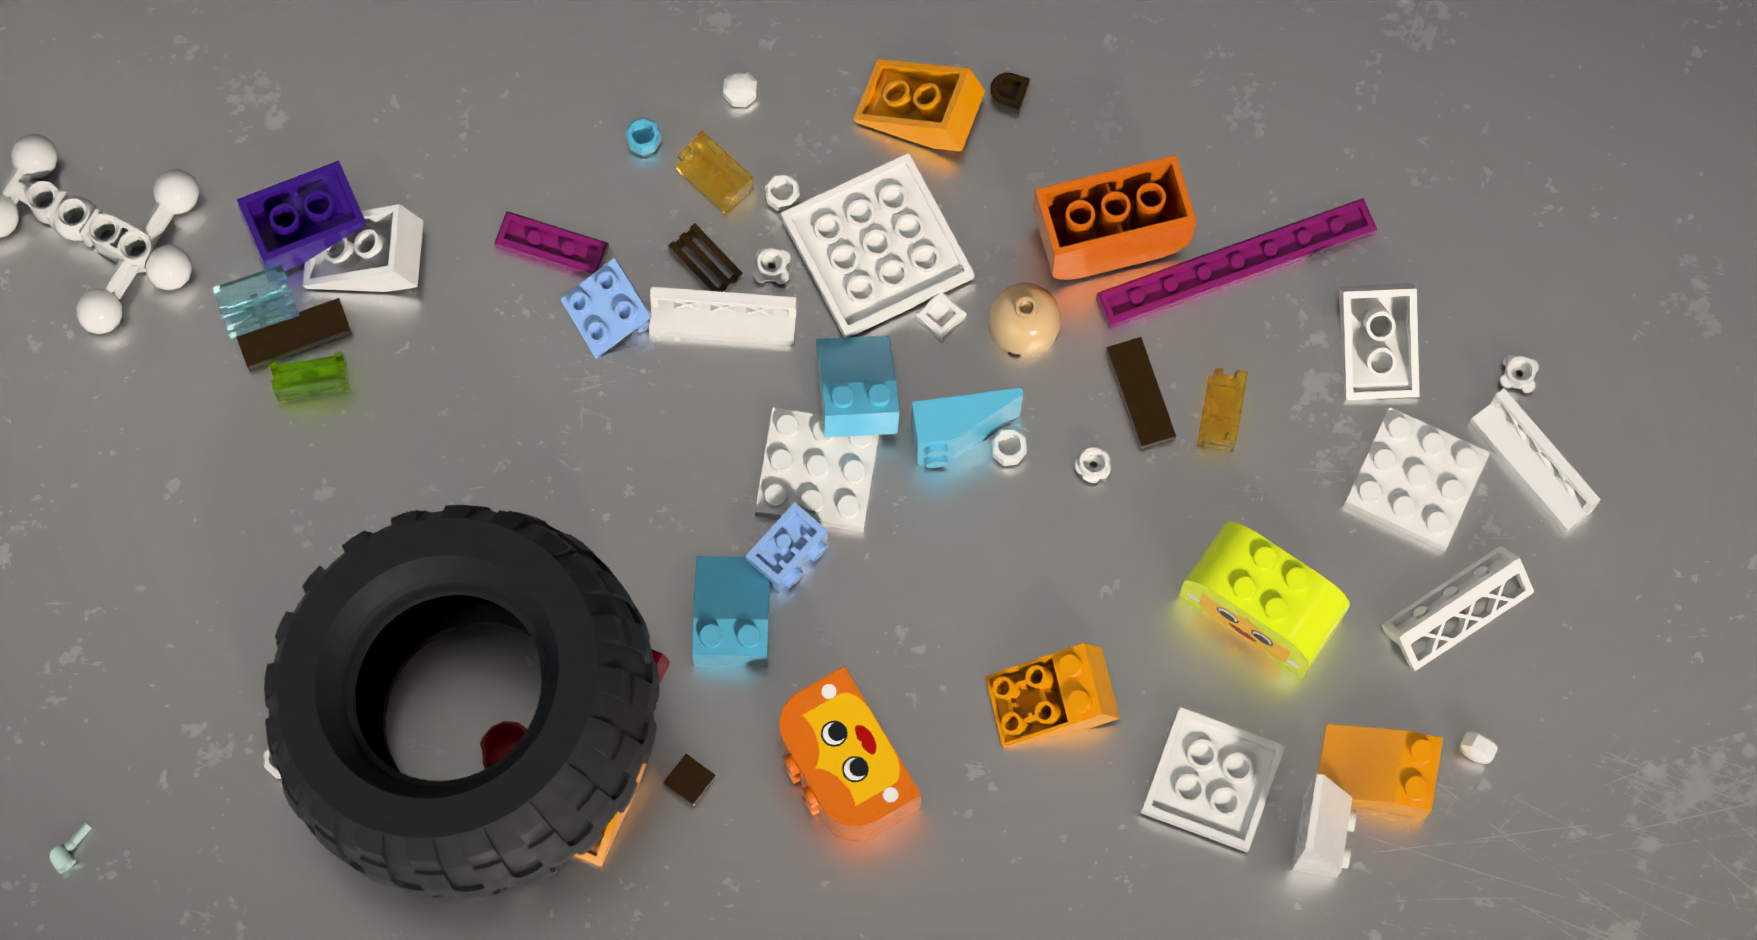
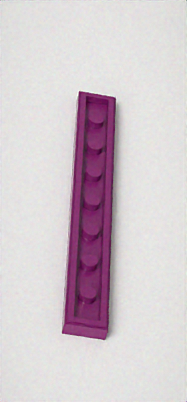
[1096,198,1377,329]

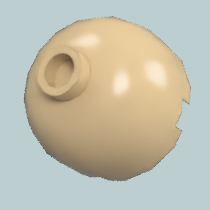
[988,282,1061,358]

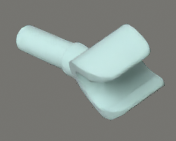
[50,823,92,874]

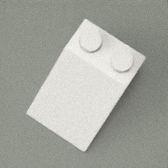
[303,204,423,292]
[1339,283,1420,400]
[1292,774,1357,878]

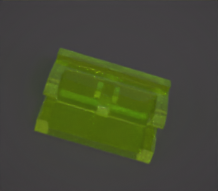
[269,351,351,402]

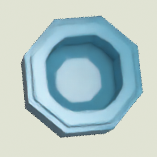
[625,117,661,156]

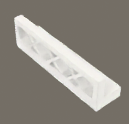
[649,287,797,346]
[1469,388,1601,533]
[1381,545,1534,671]

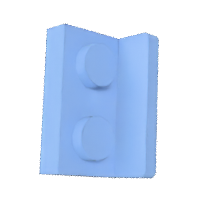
[745,502,828,592]

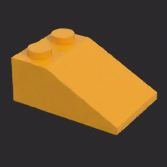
[853,59,985,152]
[1317,724,1443,820]

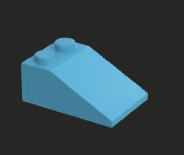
[816,335,899,437]
[911,387,1023,468]
[692,556,770,667]

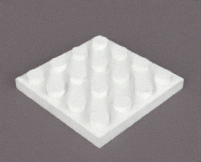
[781,153,975,338]

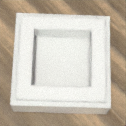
[915,292,967,342]

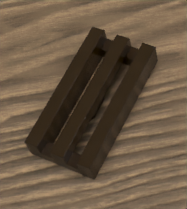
[668,223,743,292]

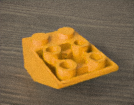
[985,642,1120,748]

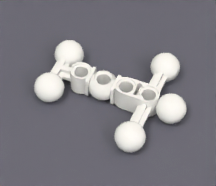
[0,134,199,334]

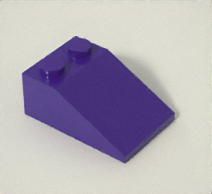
[237,160,366,278]

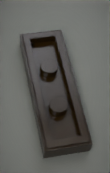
[236,298,352,371]
[1106,337,1176,450]

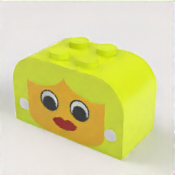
[1179,521,1350,678]

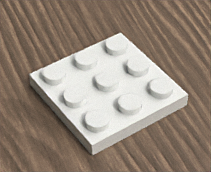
[755,407,880,532]
[1344,407,1490,552]
[1141,707,1286,853]

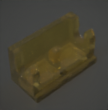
[675,130,754,216]
[1197,368,1248,452]

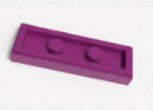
[494,211,609,277]

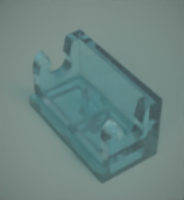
[212,264,300,339]

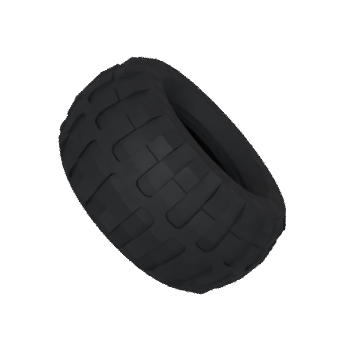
[264,505,659,899]

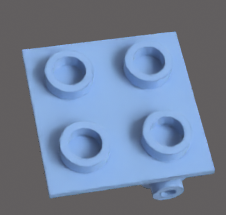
[560,257,652,358]

